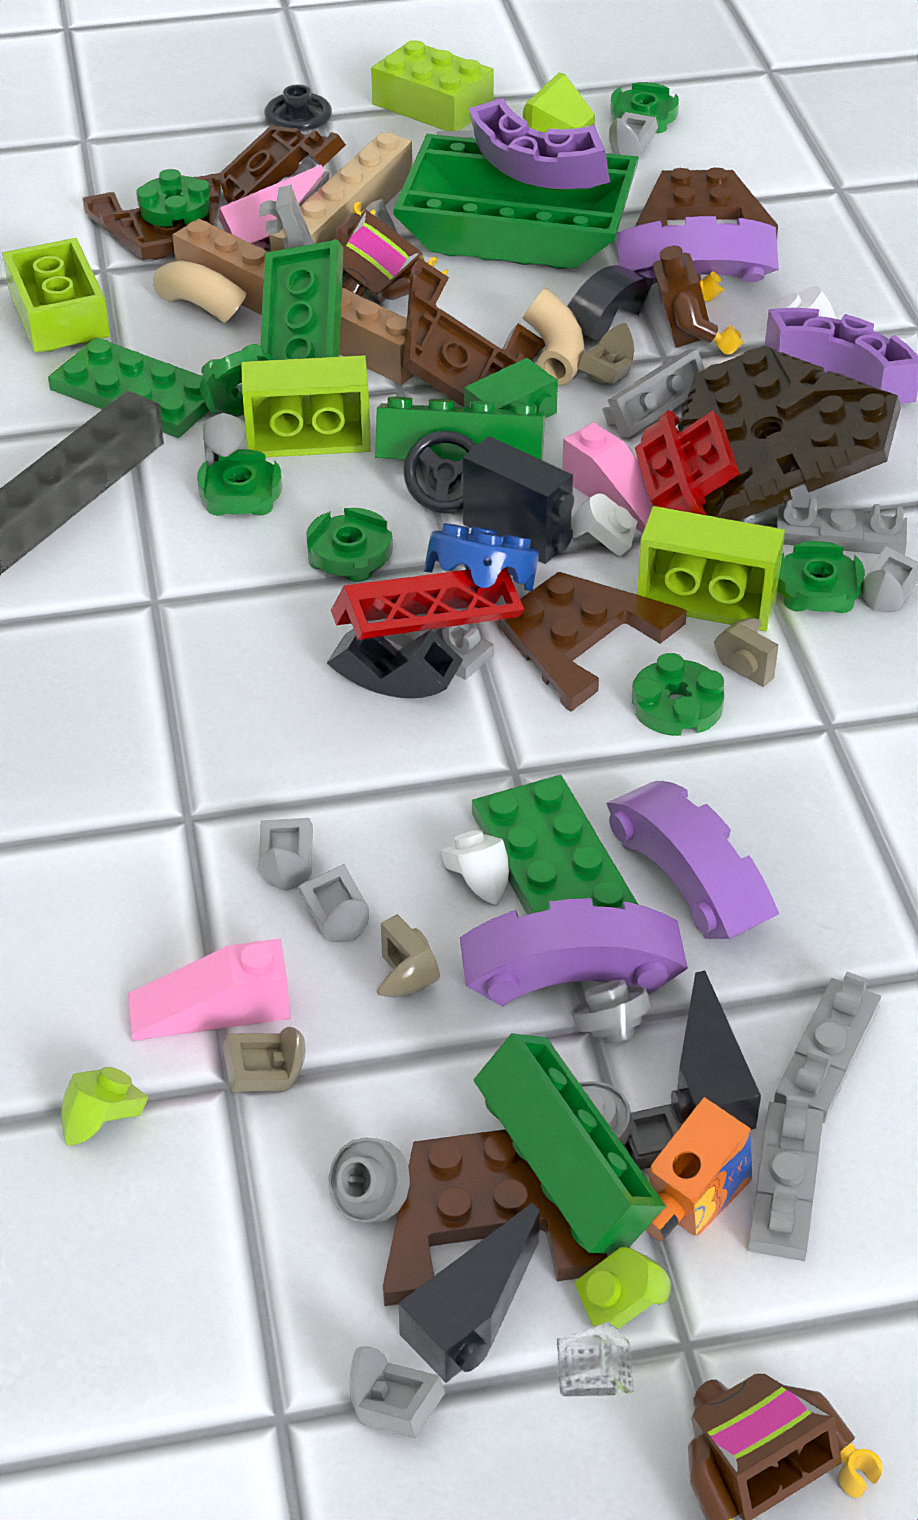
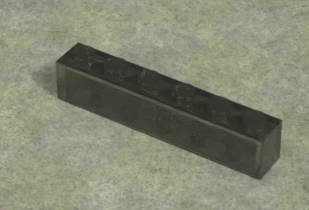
[0,390,164,575]

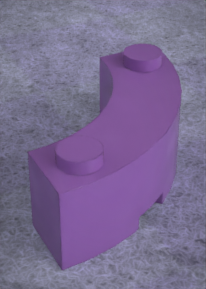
[468,97,610,189]
[617,216,779,285]
[765,308,918,404]
[606,781,779,939]
[460,898,688,1006]

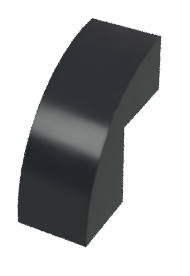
[567,265,654,341]
[327,622,463,699]

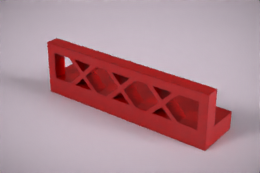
[330,567,524,640]

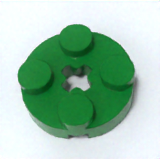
[610,82,679,134]
[136,169,211,227]
[200,344,274,417]
[197,449,282,516]
[306,507,393,582]
[778,541,865,613]
[632,653,724,736]

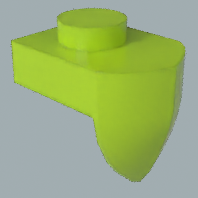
[61,1067,148,1146]
[574,1247,671,1337]

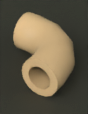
[153,260,246,323]
[522,288,585,386]

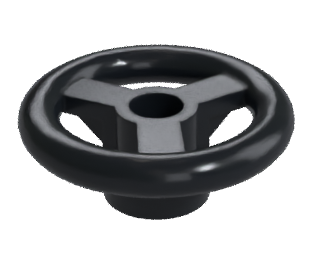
[264,84,332,131]
[404,431,477,513]

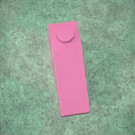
[218,165,324,251]
[562,422,654,533]
[128,938,291,1041]

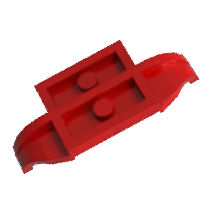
[634,410,740,516]

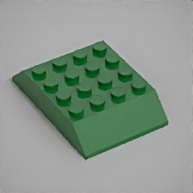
[393,133,639,269]

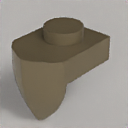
[578,323,634,384]
[714,617,779,687]
[377,914,440,998]
[223,1027,306,1092]

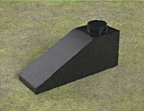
[671,970,761,1130]
[398,1203,540,1383]

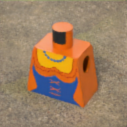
[645,1097,752,1241]

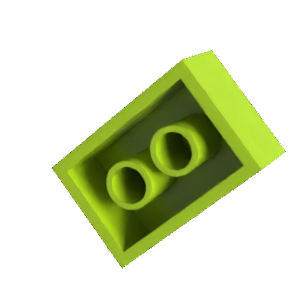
[371,40,494,131]
[2,237,110,353]
[241,355,371,458]
[637,506,785,632]

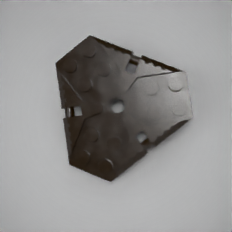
[677,345,901,521]

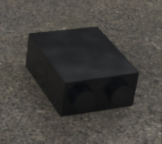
[463,436,575,564]

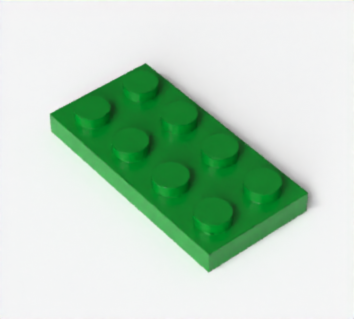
[260,240,344,360]
[48,337,209,438]
[472,774,639,915]

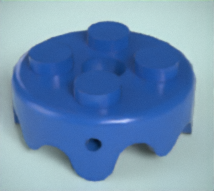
[423,523,539,591]

